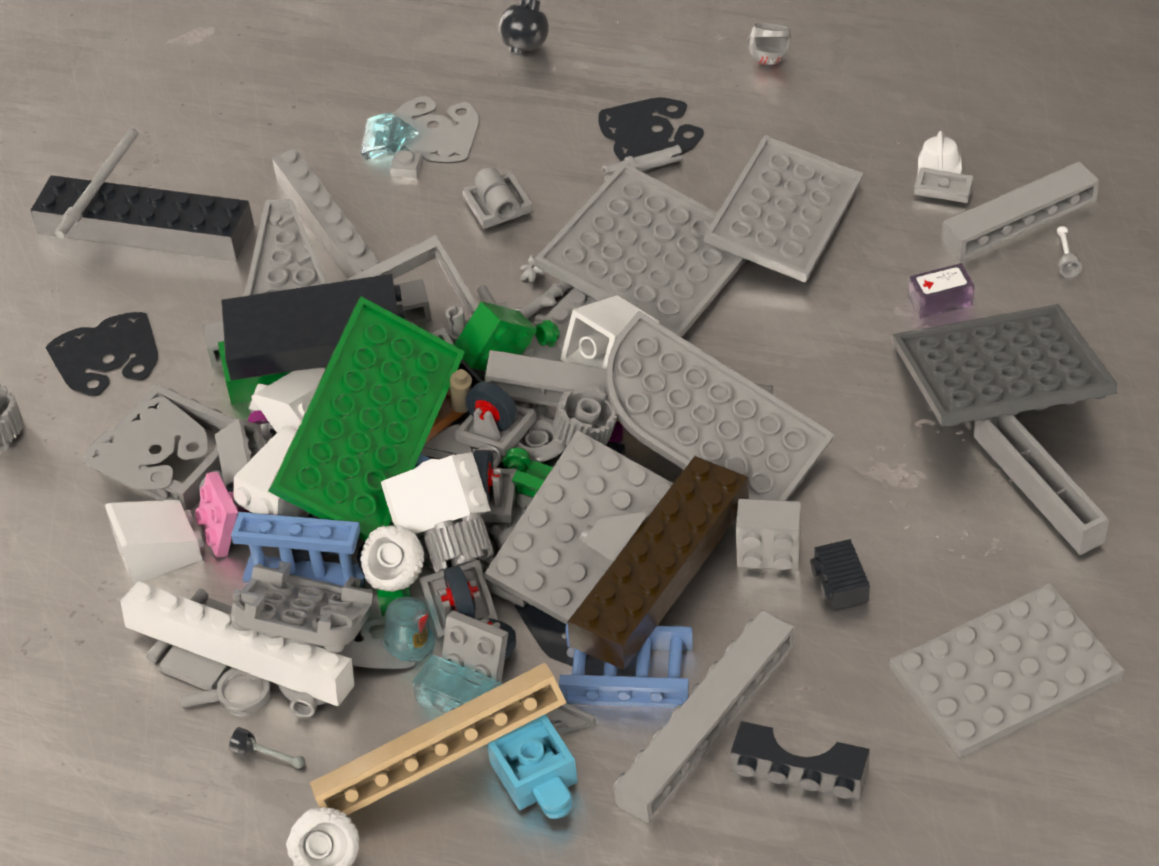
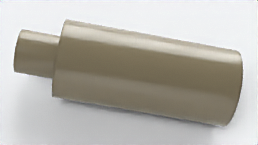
[450,369,472,413]

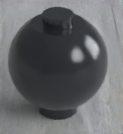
[498,0,549,56]

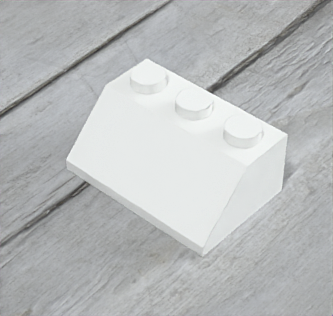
[251,367,325,432]

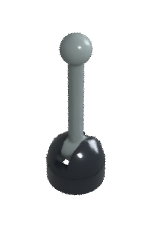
[229,727,305,769]

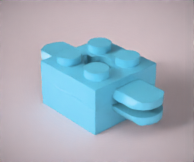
[487,714,578,819]

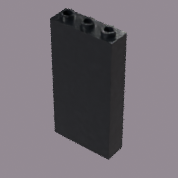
[221,274,405,380]

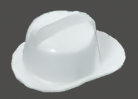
[918,131,962,174]

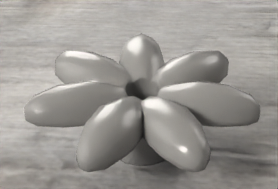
[521,251,545,282]

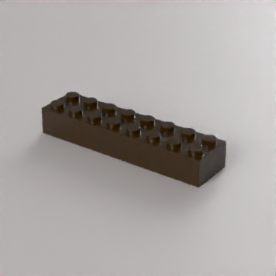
[567,456,749,670]

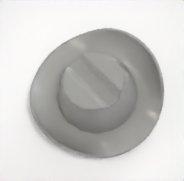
[514,415,566,464]

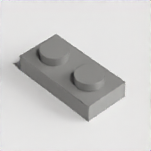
[914,167,974,203]

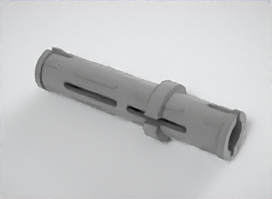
[603,145,683,180]

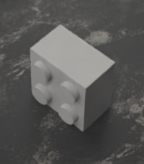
[736,499,801,570]

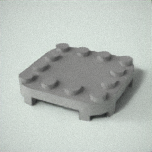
[231,561,373,652]

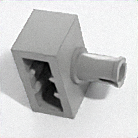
[215,419,264,489]

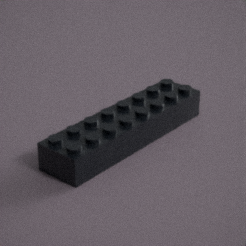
[30,175,254,261]

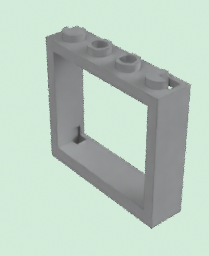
[344,235,478,344]
[92,384,237,511]

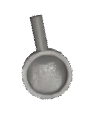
[181,668,272,716]

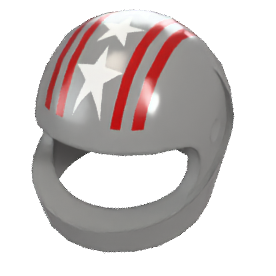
[748,23,791,66]

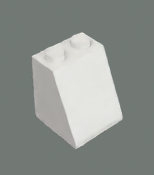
[560,295,659,369]
[233,426,305,517]
[381,452,491,537]
[104,500,204,585]

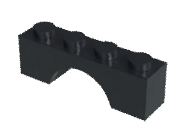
[730,721,870,800]

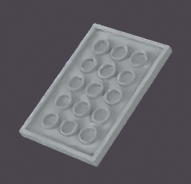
[703,135,864,283]
[484,430,673,624]
[889,583,1125,759]

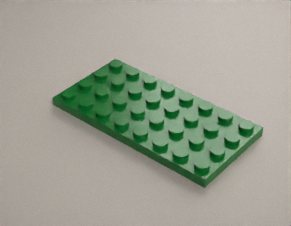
[268,296,465,541]

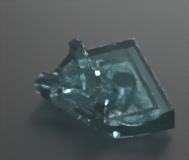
[361,113,418,160]

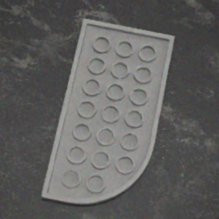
[606,311,835,501]

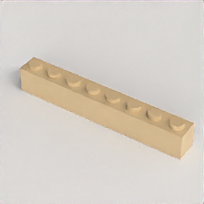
[310,663,567,816]

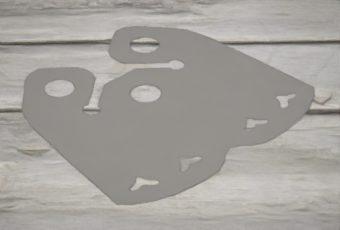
[373,96,479,162]
[83,396,208,490]

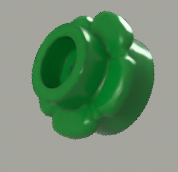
[535,319,560,347]
[502,448,531,472]

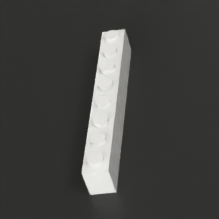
[121,581,354,706]

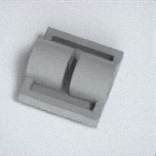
[463,167,533,229]

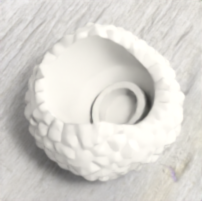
[361,526,424,592]
[286,807,359,866]

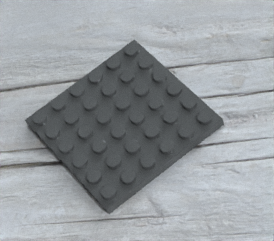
[893,304,1118,426]

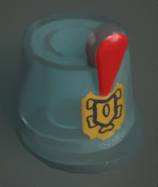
[382,597,435,662]

